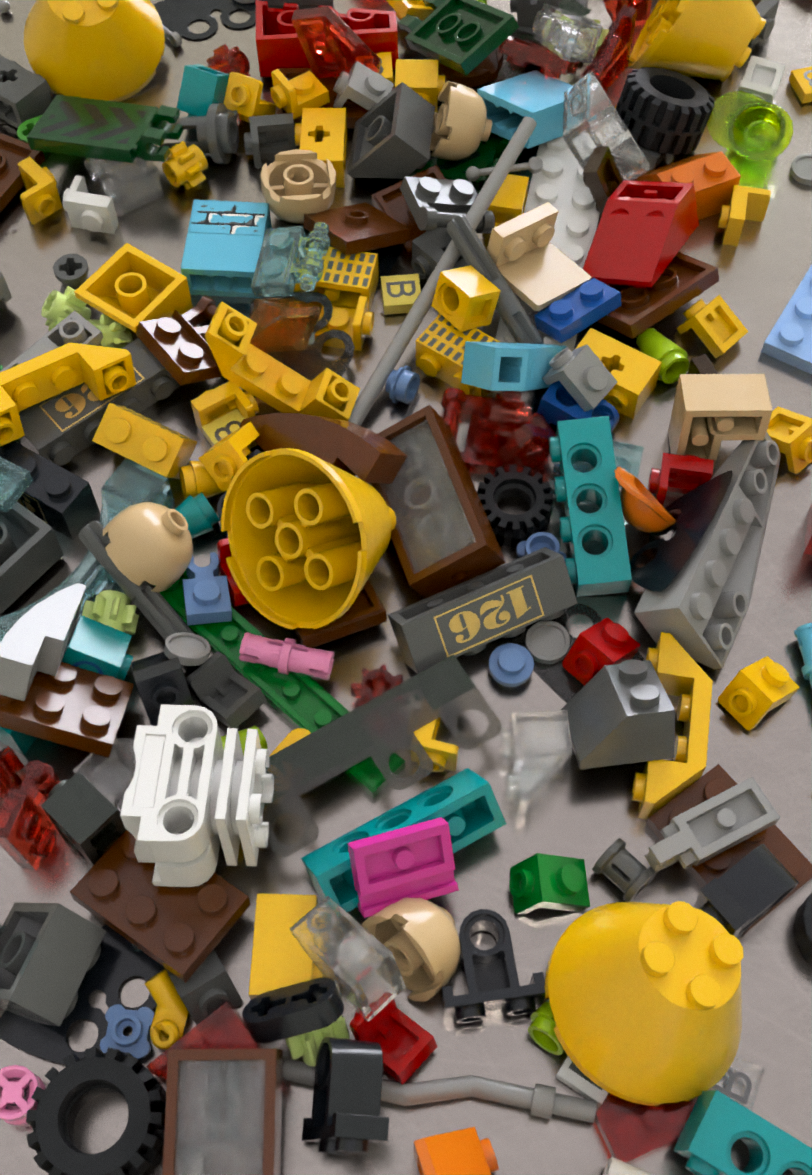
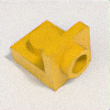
[270,69,330,119]
[676,295,748,359]
[315,296,374,351]
[767,406,812,474]
[199,421,260,492]

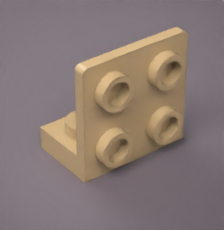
[487,202,591,311]

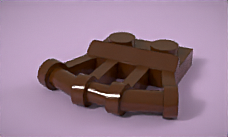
[136,295,261,385]

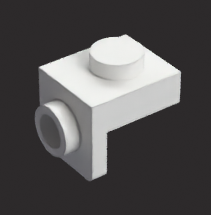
[737,55,786,110]
[63,175,119,234]

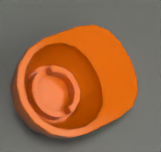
[614,466,677,533]

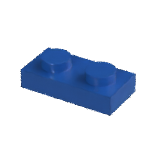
[534,278,622,344]

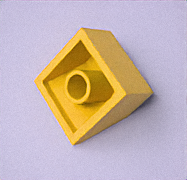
[74,243,193,333]

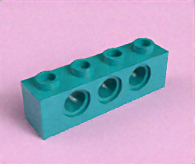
[549,416,632,597]
[301,768,506,919]
[674,1090,812,1175]

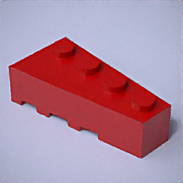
[256,0,398,77]

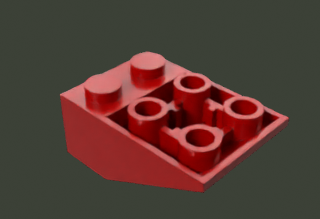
[583,180,699,288]

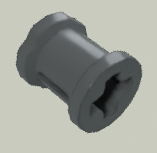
[53,254,89,294]
[592,838,657,902]

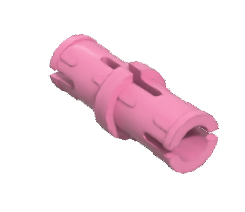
[239,632,335,680]

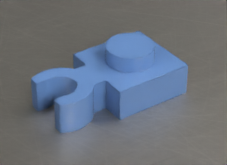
[182,552,232,625]

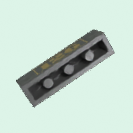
[19,338,180,466]
[388,547,578,674]

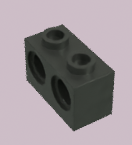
[41,771,127,867]

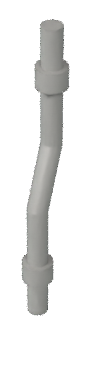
[283,1058,597,1123]

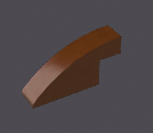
[240,413,408,484]

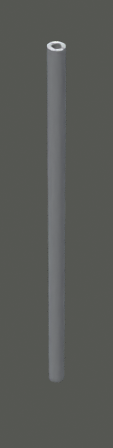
[348,116,537,426]

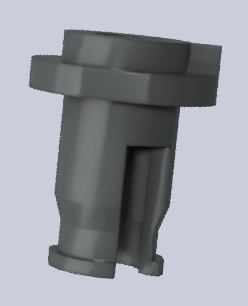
[160,103,239,164]

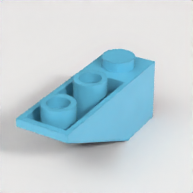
[461,341,567,391]

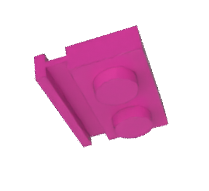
[347,817,459,918]

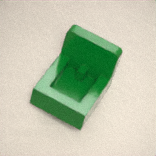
[509,853,590,915]

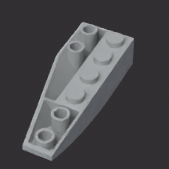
[634,432,781,669]

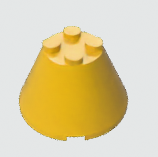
[24,0,165,102]
[628,0,766,82]
[221,448,396,630]
[545,901,744,1106]

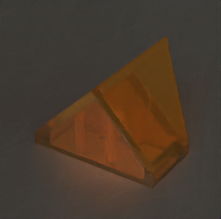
[249,297,320,352]

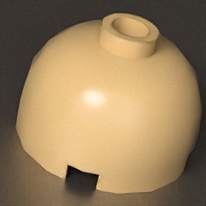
[430,81,492,161]
[260,149,336,224]
[103,502,193,592]
[361,897,461,1002]

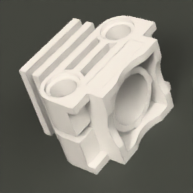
[120,704,274,887]

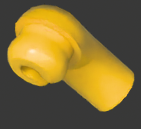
[144,969,189,1050]

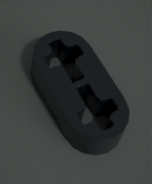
[242,977,344,1044]

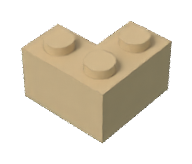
[668,374,773,469]

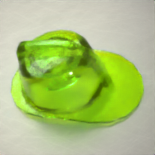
[707,91,794,161]

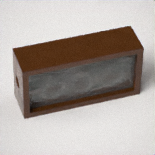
[371,404,506,598]
[162,1048,283,1175]

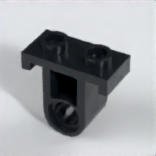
[131,652,194,726]
[694,844,799,939]
[441,909,545,1023]
[302,1037,389,1155]

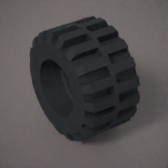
[613,67,715,155]
[26,1047,166,1175]

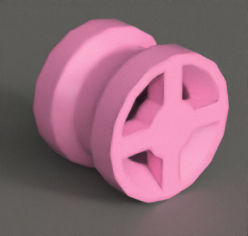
[0,1065,46,1126]

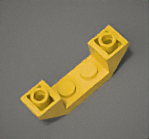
[205,302,360,421]
[0,343,137,447]
[632,632,713,820]

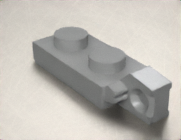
[644,777,780,872]

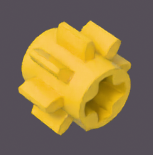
[162,141,208,191]

